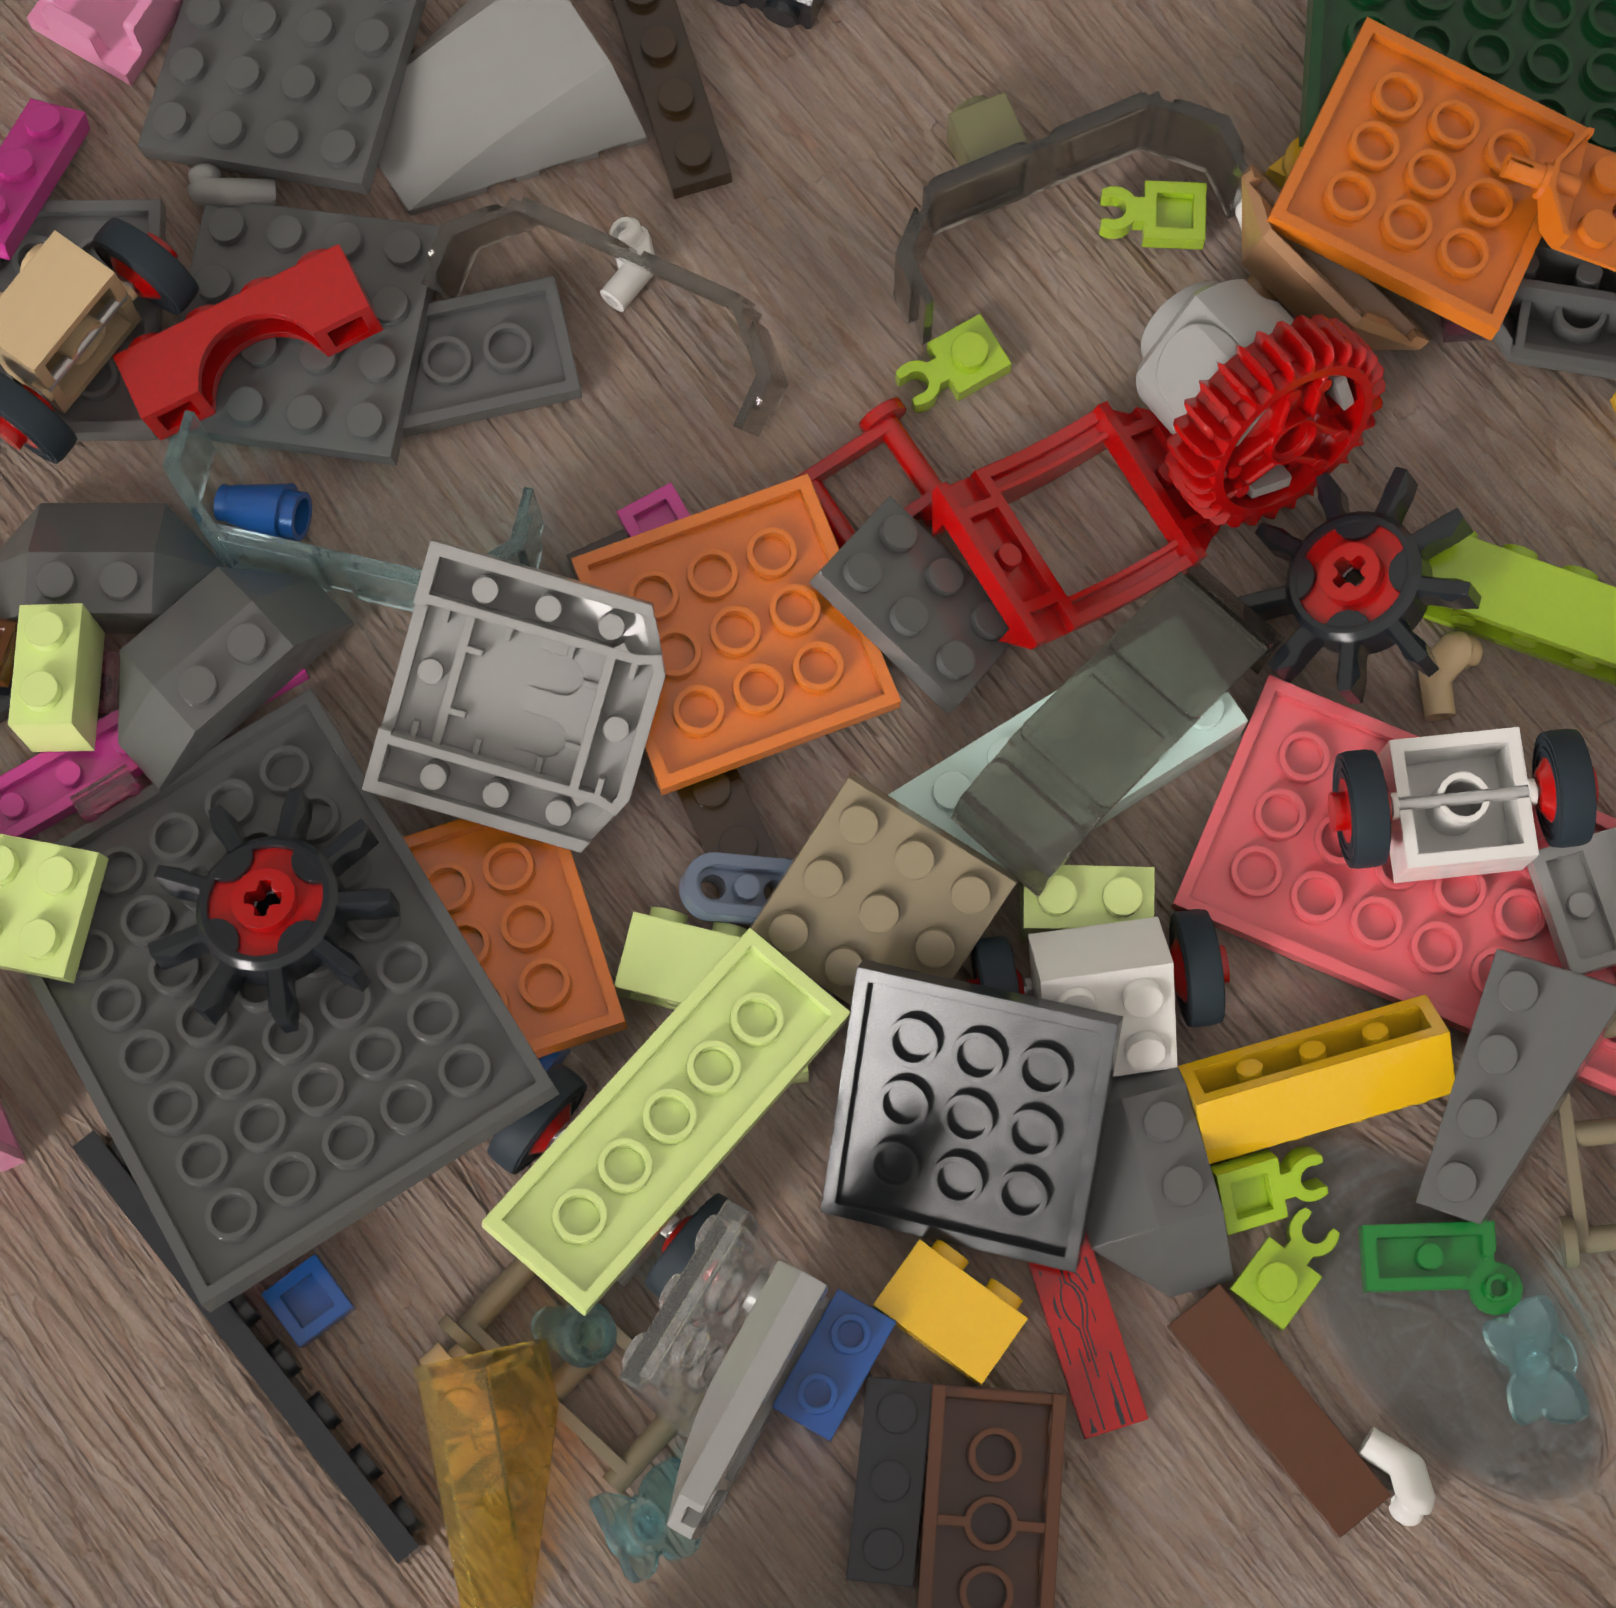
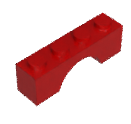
[113,244,384,441]

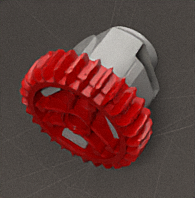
[1136,279,1386,528]

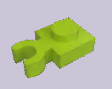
[1099,180,1207,250]
[895,314,1012,413]
[1210,1146,1328,1235]
[1227,1208,1340,1331]

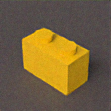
[872,1239,1028,1386]

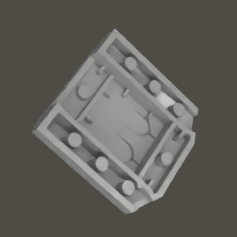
[362,538,666,853]
[667,1260,831,1540]

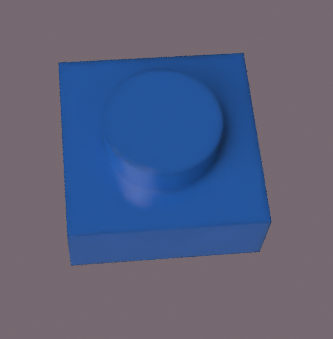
[261,1254,356,1348]

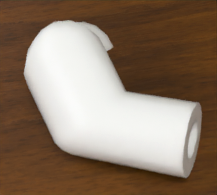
[600,217,657,312]
[1357,1427,1436,1526]

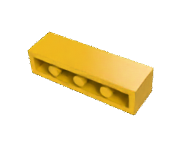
[1178,994,1455,1164]

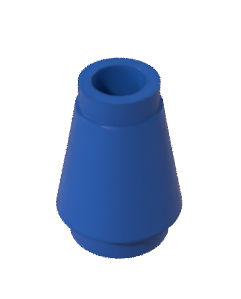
[213,483,312,545]

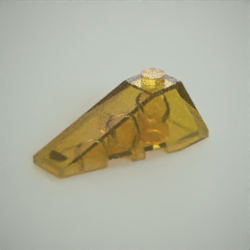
[413,1338,559,1608]

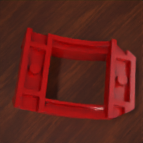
[932,401,1221,650]

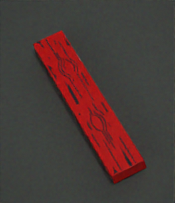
[1026,1233,1149,1440]

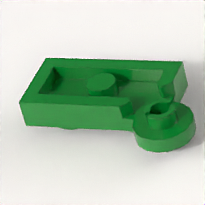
[1358,1221,1523,1316]

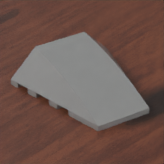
[378,0,648,216]

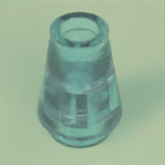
[531,1303,617,1368]

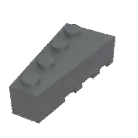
[1416,949,1616,1225]

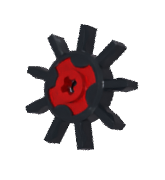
[1237,467,1482,704]
[147,788,400,1034]

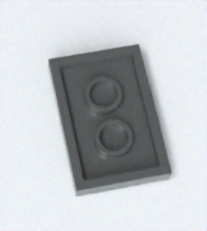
[402,276,583,437]
[809,496,1011,714]

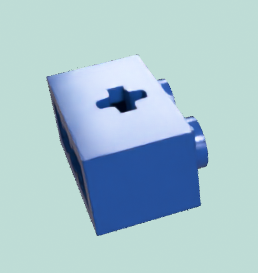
[772,1289,896,1442]

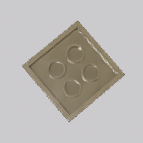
[750,772,1017,1004]

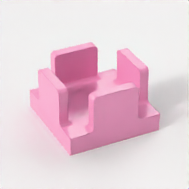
[27,0,183,86]

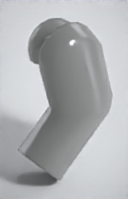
[187,163,276,208]

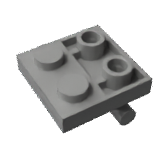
[1527,827,1616,975]

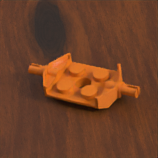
[1499,127,1616,272]

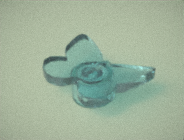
[1482,1294,1590,1426]
[589,1457,702,1583]

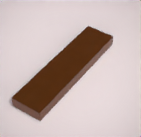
[1167,1284,1391,1538]

